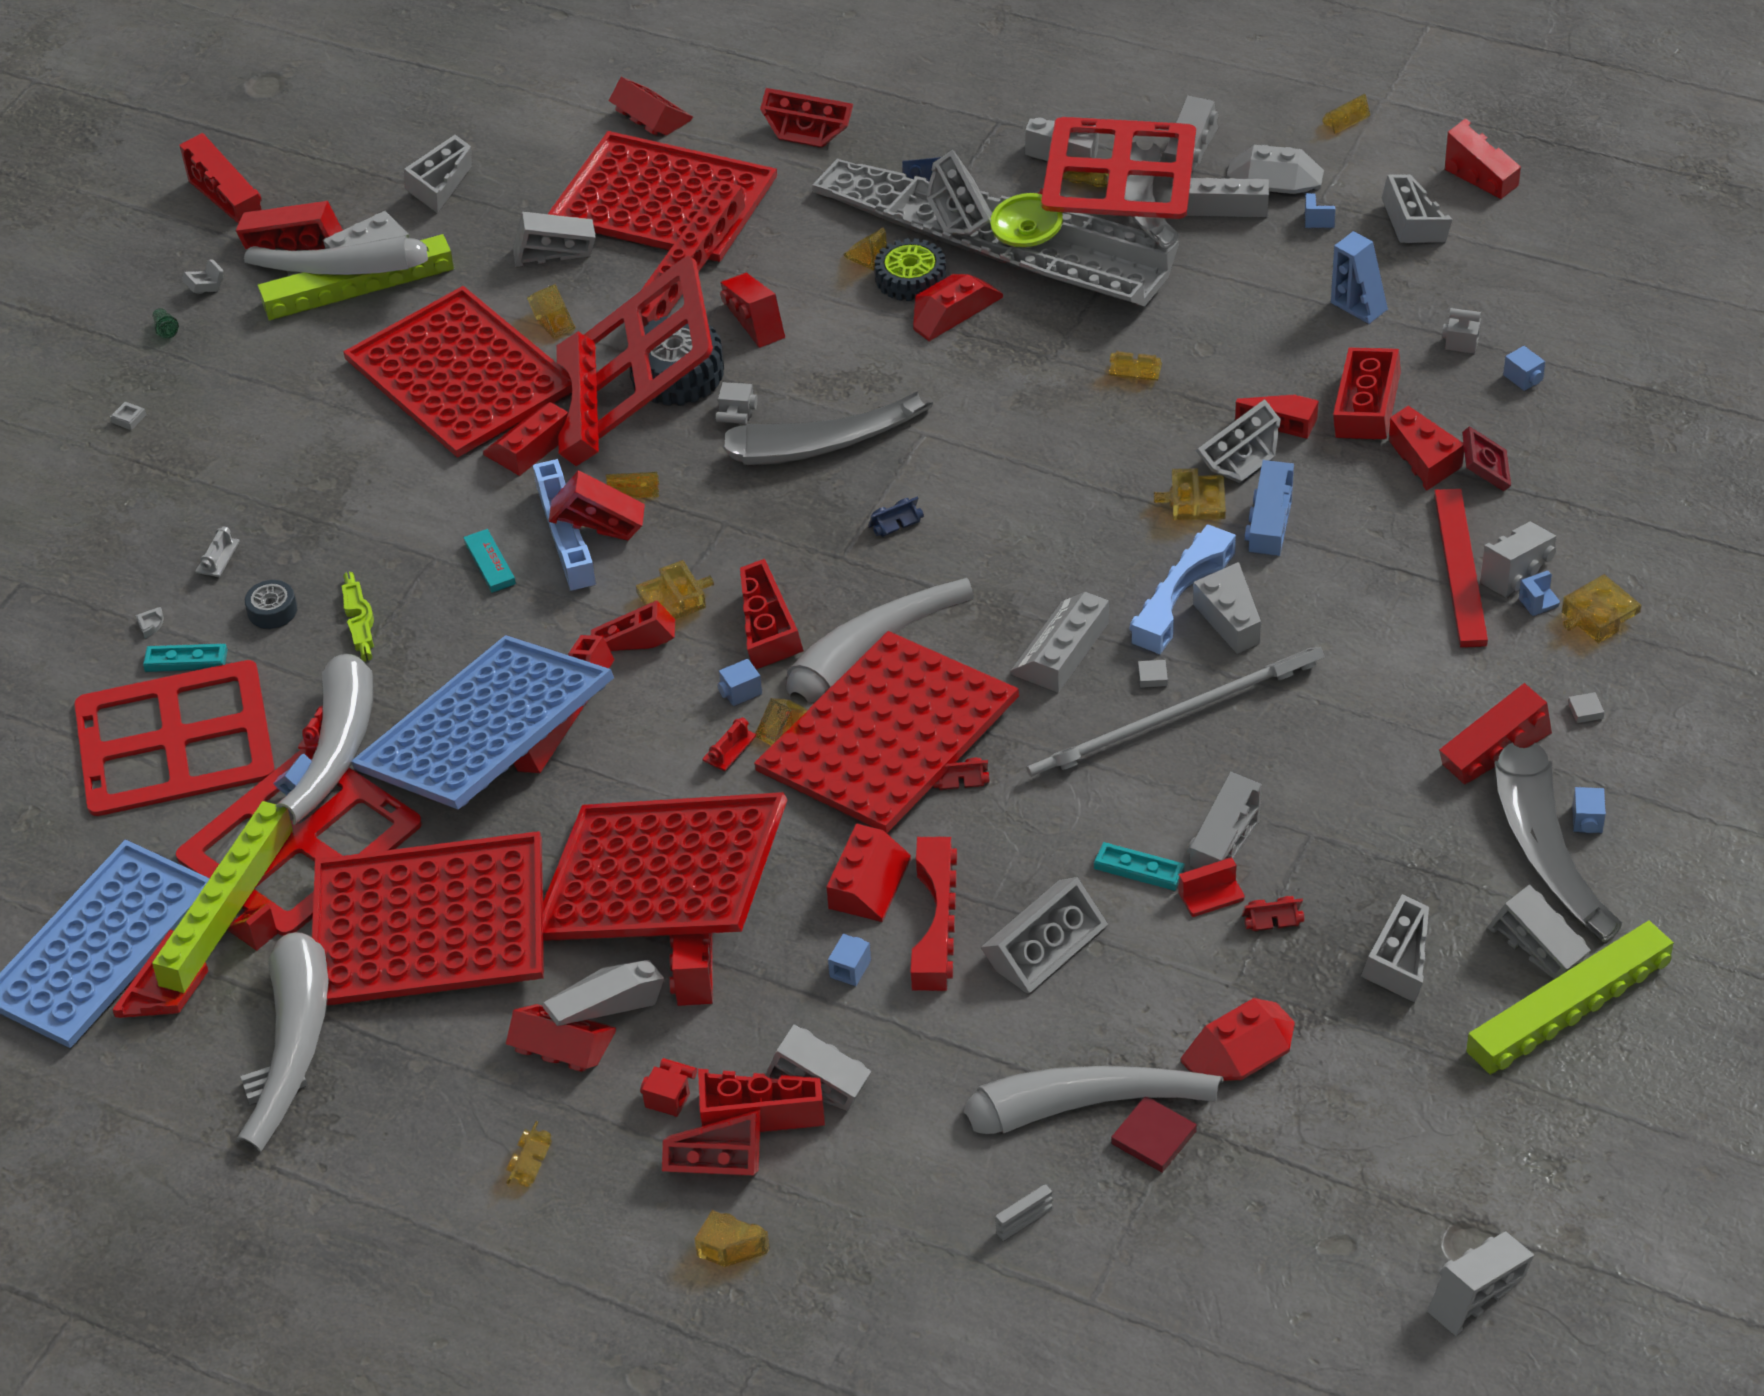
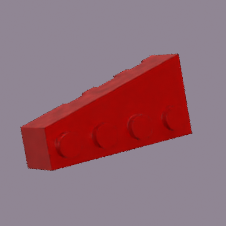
[179,133,262,224]
[236,201,343,251]
[740,559,804,669]
[670,933,713,1006]
[698,1068,825,1132]

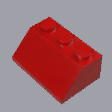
[608,77,693,135]
[483,402,569,476]
[826,824,911,922]
[506,1004,616,1071]

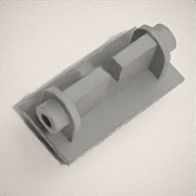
[195,526,240,577]

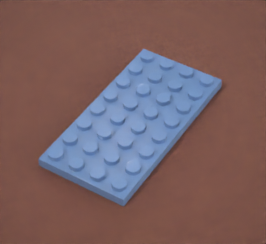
[0,839,210,1048]

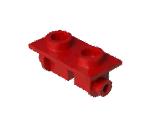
[298,705,323,751]
[702,717,757,771]
[934,757,990,790]
[1242,896,1304,931]

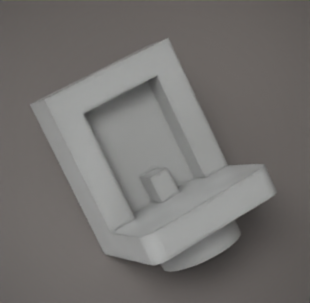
[182,259,223,294]

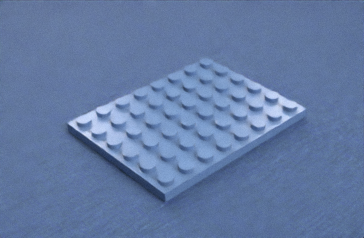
[351,635,614,809]

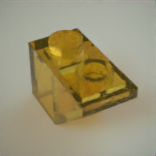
[527,284,576,339]
[695,1210,770,1267]

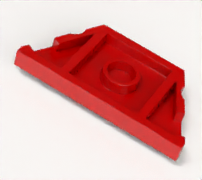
[112,929,209,1018]

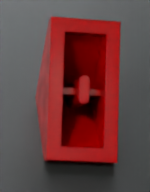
[228,903,278,951]

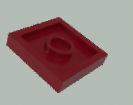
[1462,426,1511,491]
[1111,1097,1197,1173]

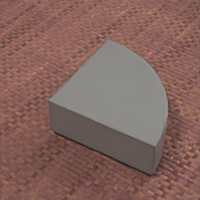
[135,607,164,638]

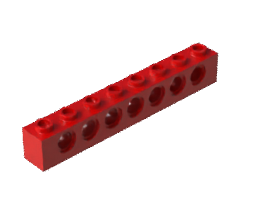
[641,180,746,327]

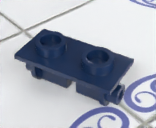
[902,157,941,182]
[868,496,924,537]

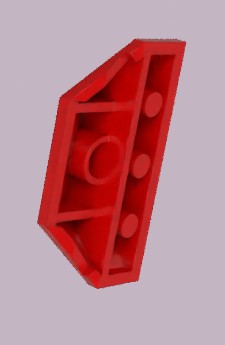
[760,88,853,148]
[913,274,1003,341]
[1180,998,1295,1081]

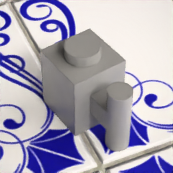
[1442,308,1481,354]
[716,382,757,424]

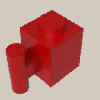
[640,1058,697,1117]

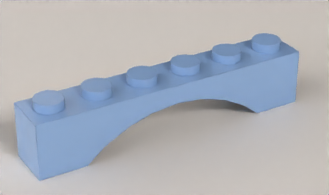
[533,459,596,591]
[1130,524,1236,654]

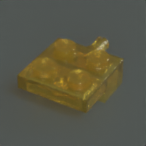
[1154,468,1226,520]
[636,560,714,619]
[1562,574,1642,643]

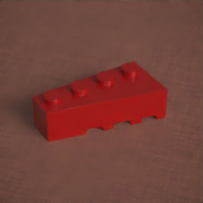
[1439,683,1552,785]

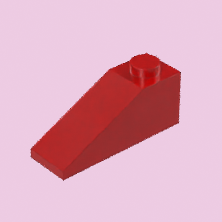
[1235,395,1319,439]
[591,600,675,651]

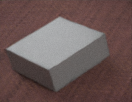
[110,402,146,430]
[1138,660,1168,688]
[1568,692,1604,723]

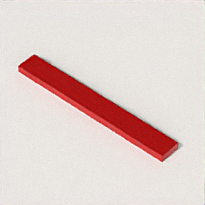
[1434,489,1488,647]

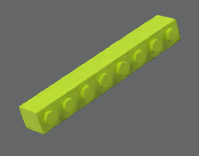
[258,234,454,320]
[152,801,293,993]
[1466,920,1674,1075]

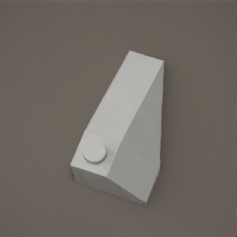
[542,960,665,1026]

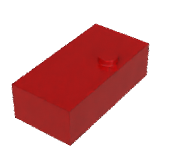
[1333,348,1401,439]

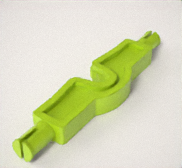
[342,572,374,662]

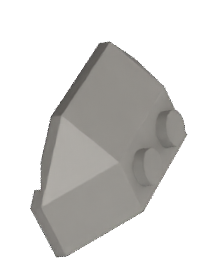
[1226,145,1324,194]
[927,150,992,235]
[1195,399,1281,483]

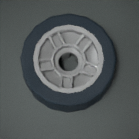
[245,580,297,629]

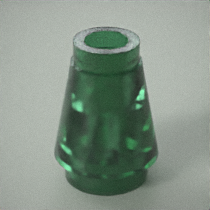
[152,308,179,338]

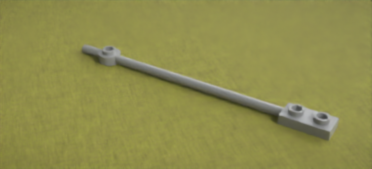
[1026,647,1325,777]

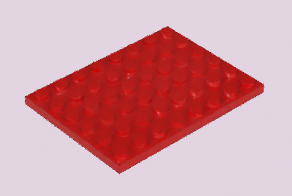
[548,131,777,262]
[343,286,572,458]
[754,631,1019,833]
[543,792,788,941]
[312,831,544,1006]

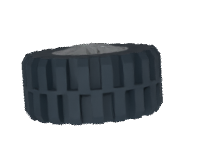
[627,316,724,406]

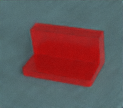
[1178,857,1245,917]

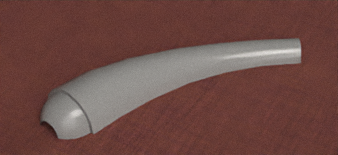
[1125,142,1179,248]
[244,235,429,275]
[724,392,933,465]
[786,578,974,703]
[276,654,373,825]
[1495,742,1622,942]
[236,932,328,1152]
[963,1066,1223,1134]

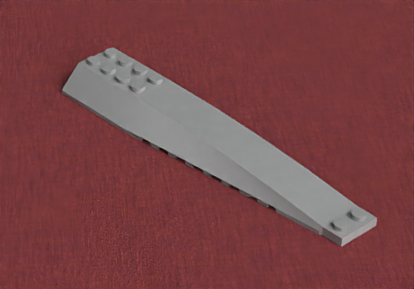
[812,159,1179,306]

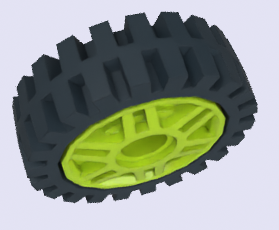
[874,238,946,301]

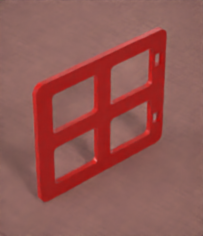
[1041,117,1196,219]
[584,256,713,439]
[75,660,275,816]
[176,749,422,936]

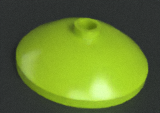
[990,193,1063,247]

